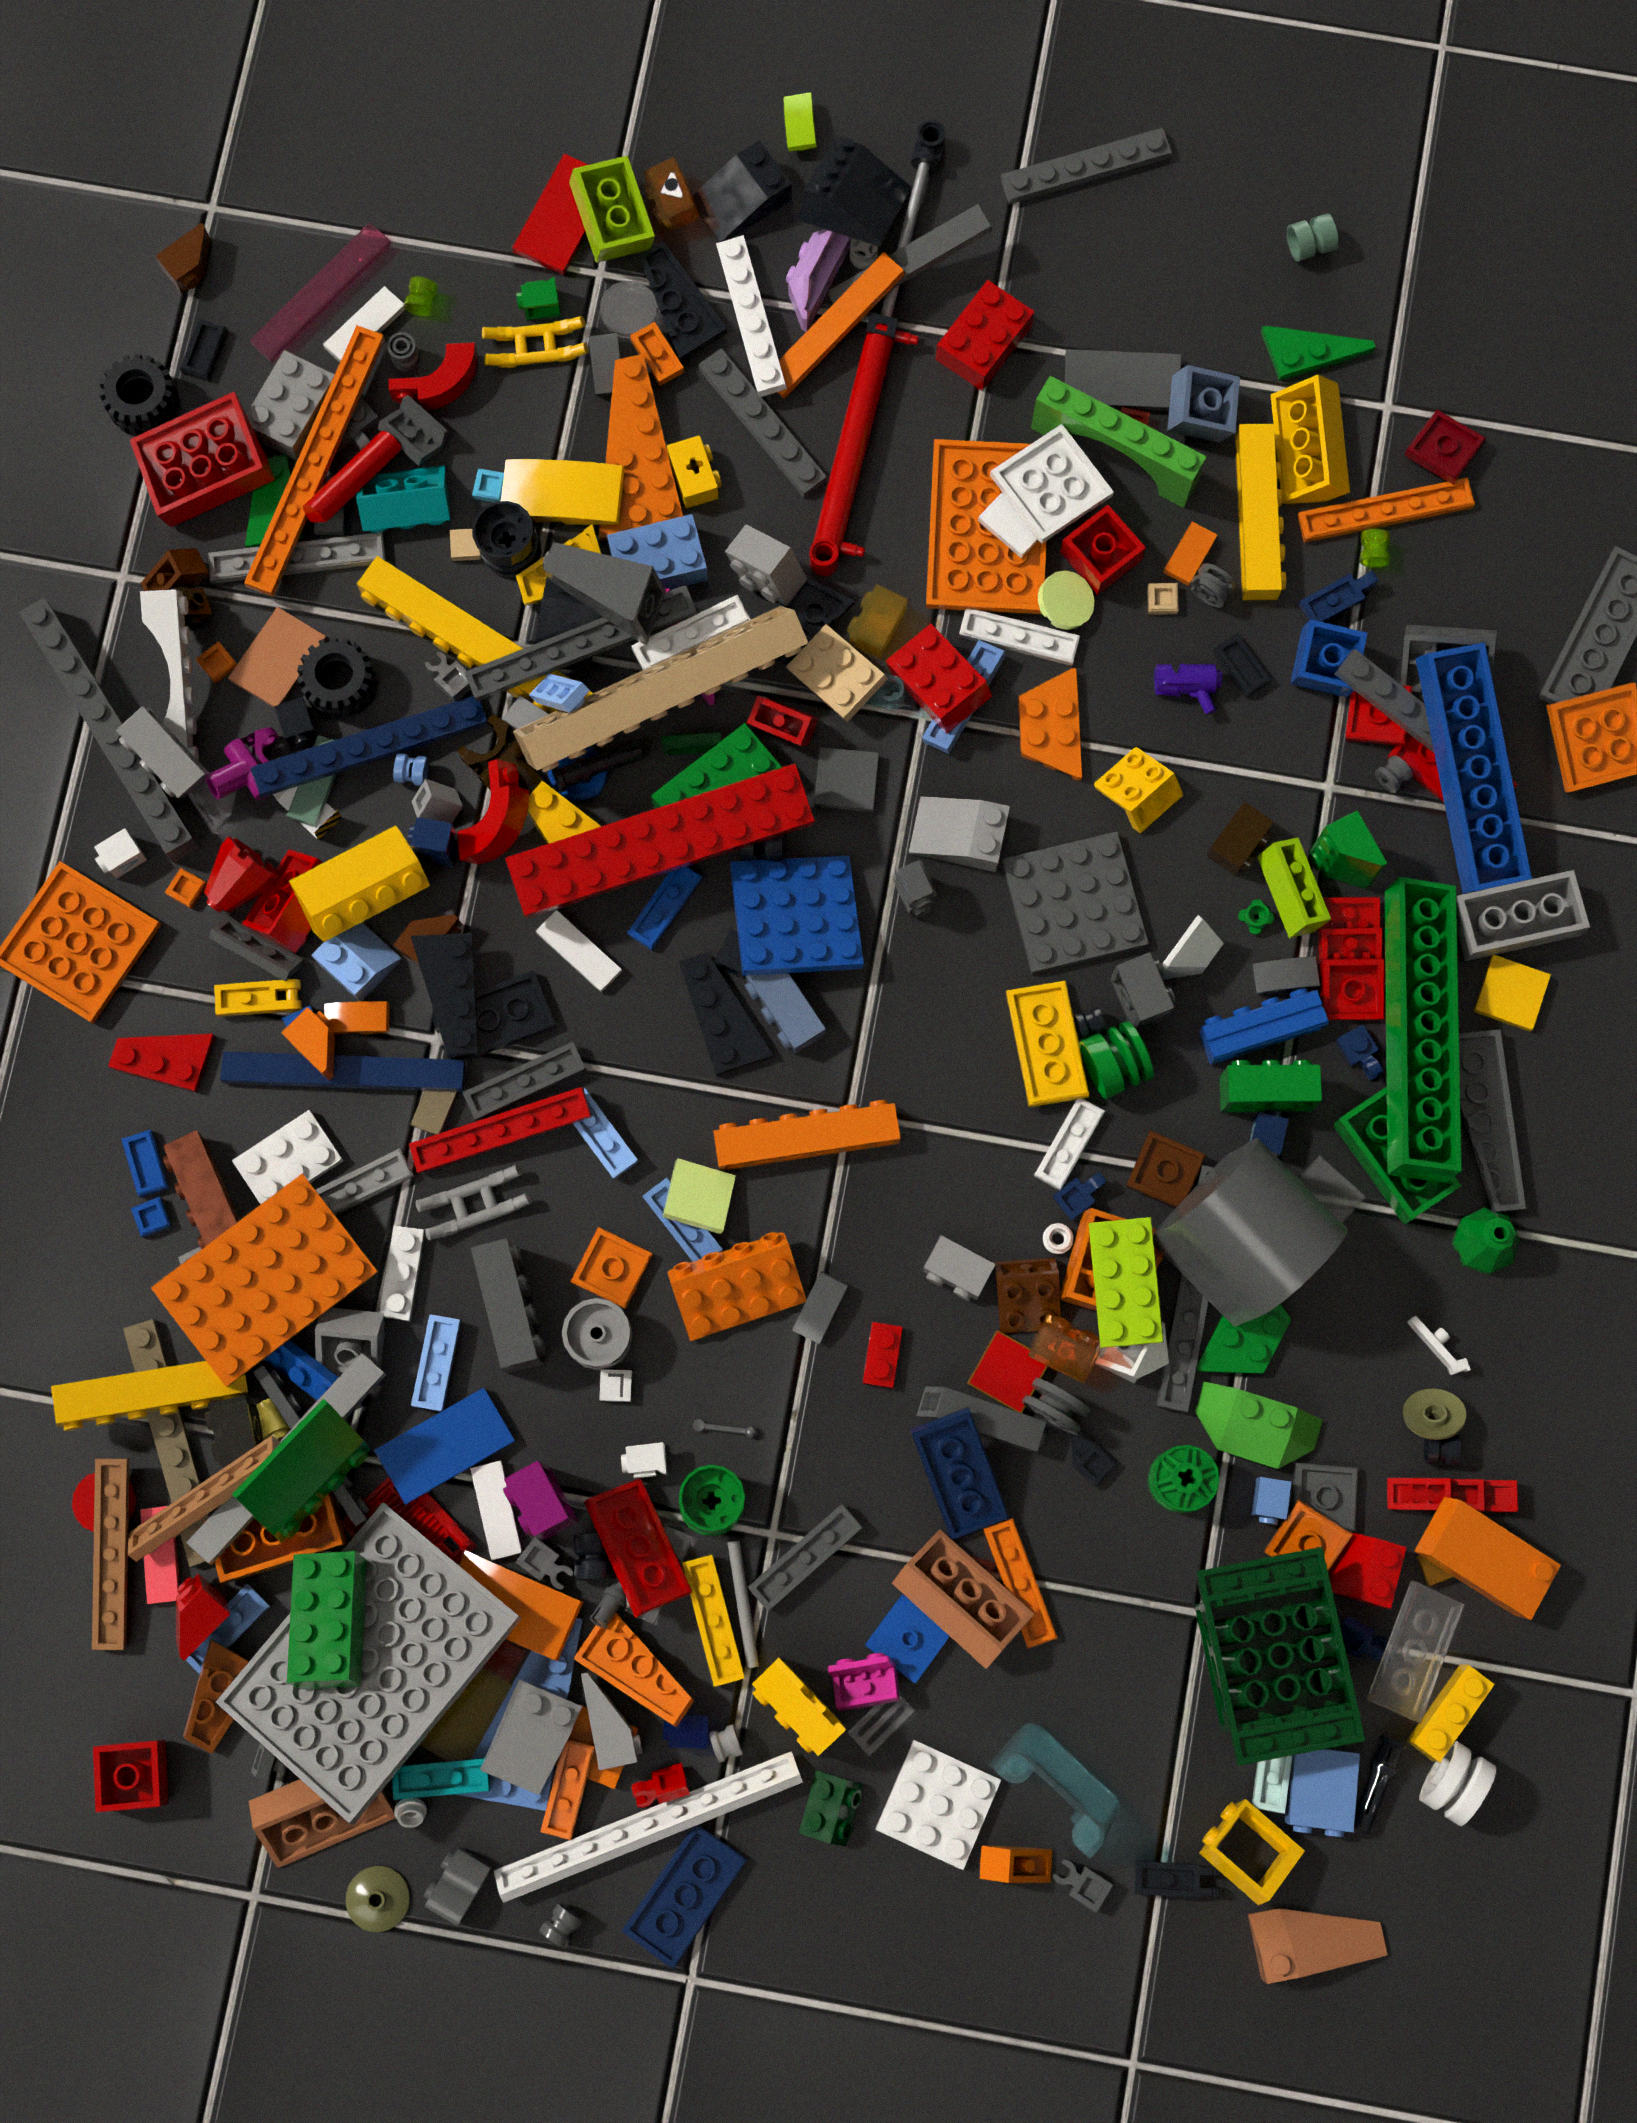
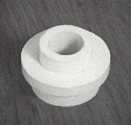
[1043,1223,1074,1254]
[394,1798,427,1828]

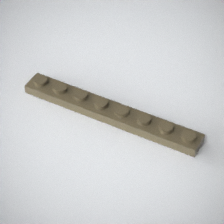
[123,1319,210,1567]

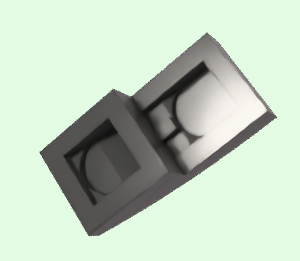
[588,333,620,395]
[1253,956,1321,995]
[792,1271,849,1344]

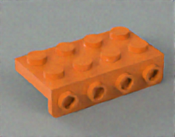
[667,1232,806,1341]

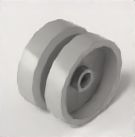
[562,1298,633,1370]

